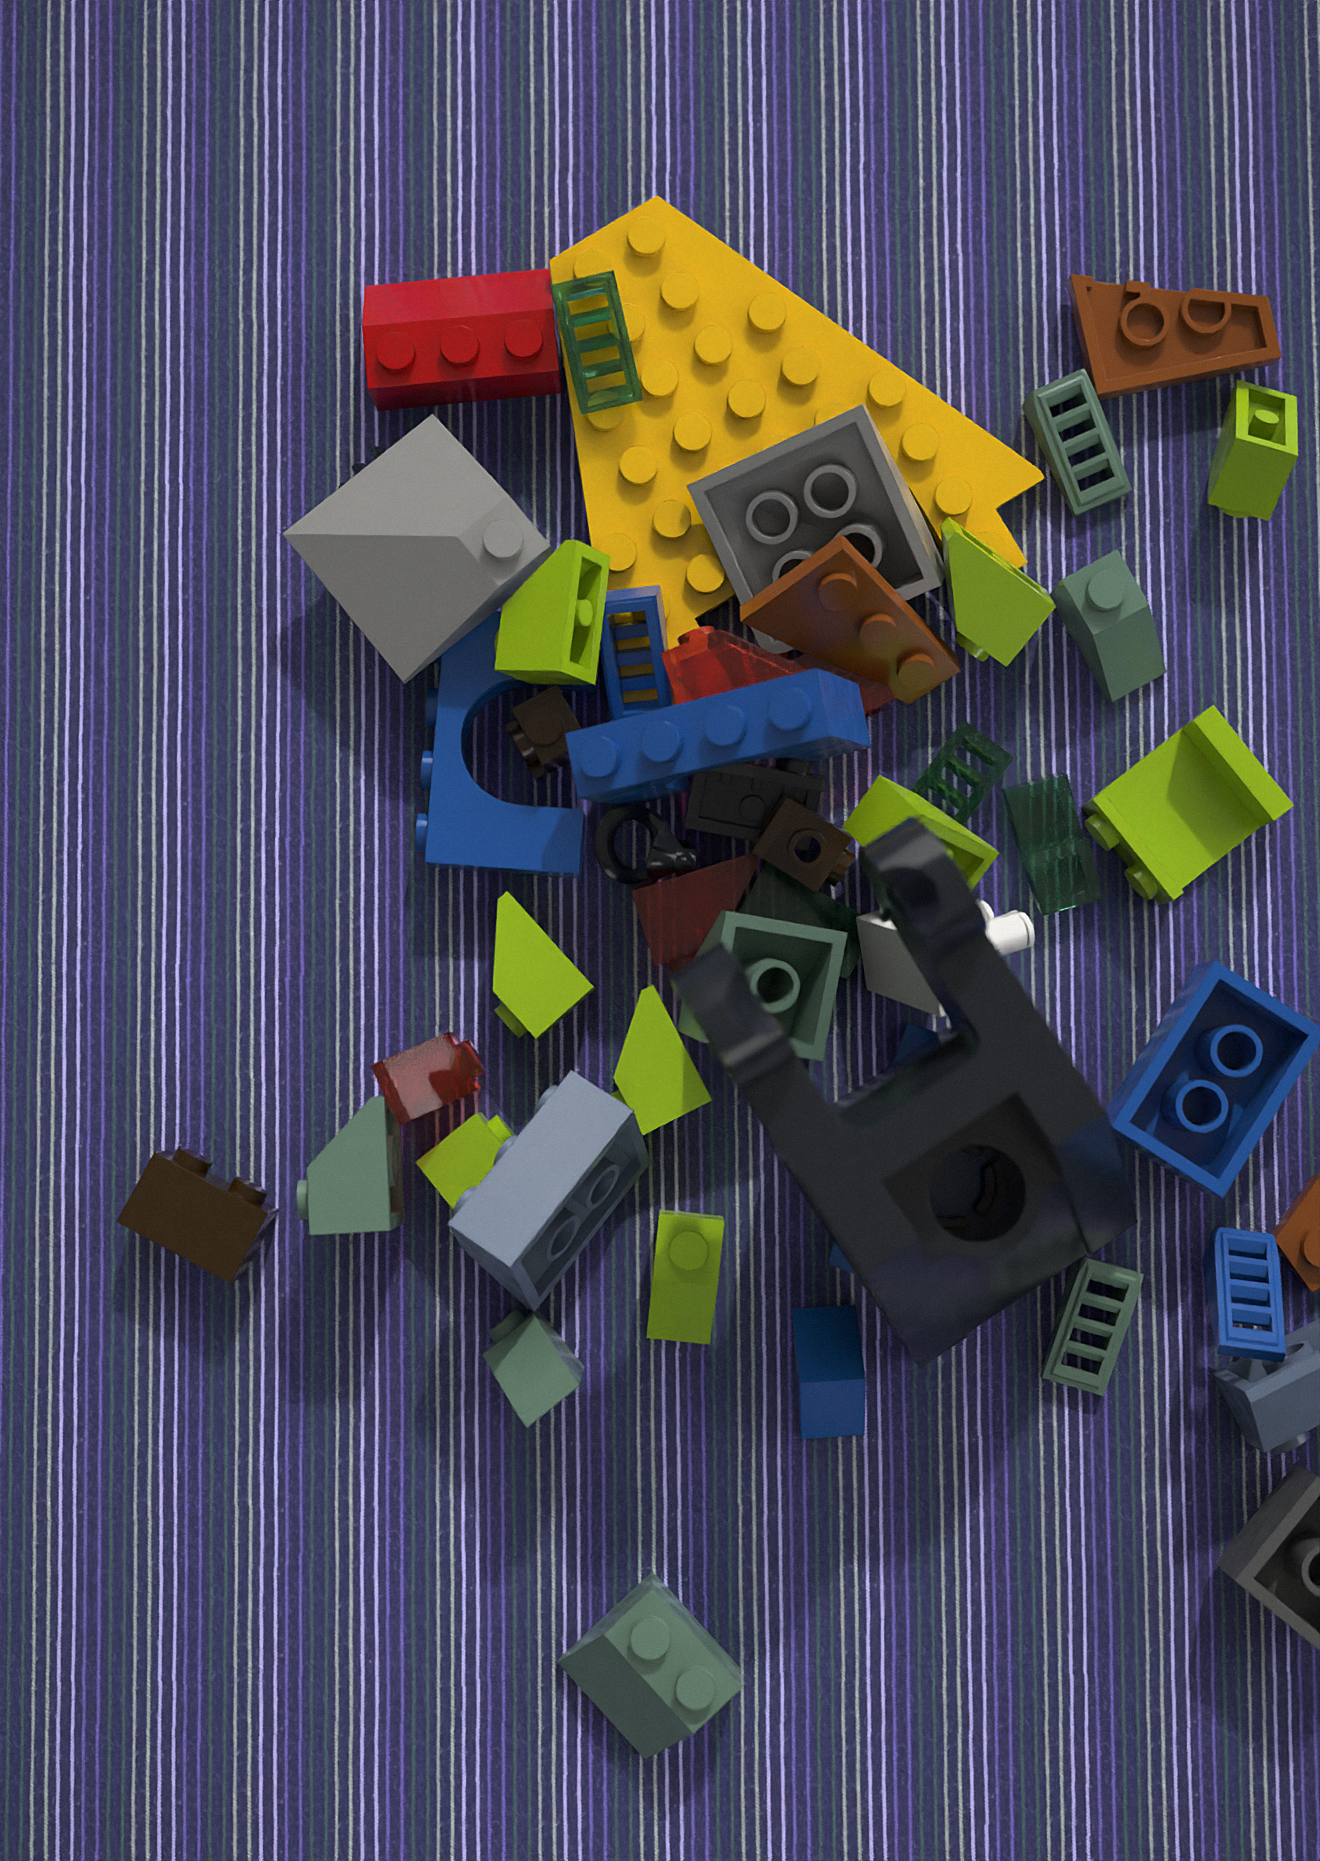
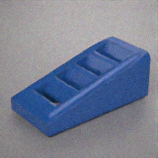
[600,585,675,721]
[1202,1227,1286,1363]

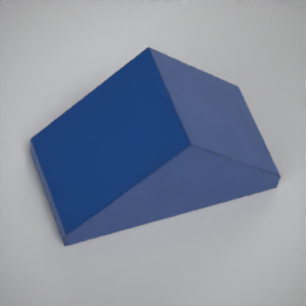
[791,1304,866,1439]

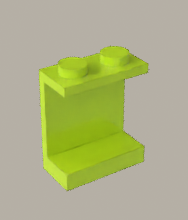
[1081,705,1294,905]

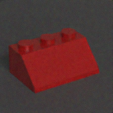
[362,268,562,411]

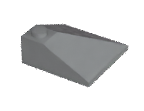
[687,403,946,661]
[283,414,552,684]

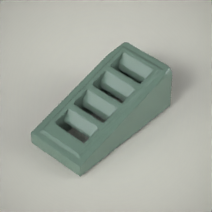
[1021,369,1132,518]
[1040,1256,1144,1396]

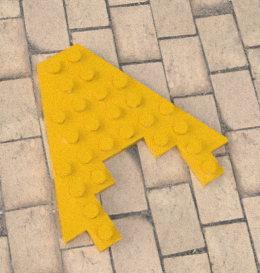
[549,195,1045,705]

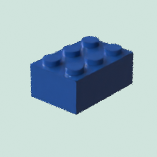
[1106,960,1320,1198]

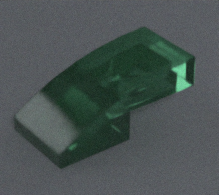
[1001,772,1103,916]

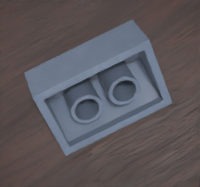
[448,1070,651,1312]
[1212,1318,1320,1454]

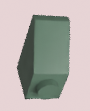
[1049,549,1167,704]
[483,1308,585,1427]

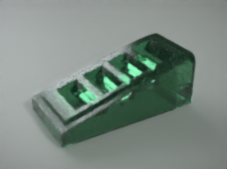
[550,270,643,415]
[910,721,1014,826]

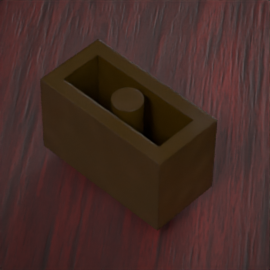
[116,1146,279,1283]

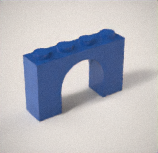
[415,611,598,879]
[565,668,871,805]

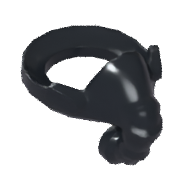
[594,804,701,890]

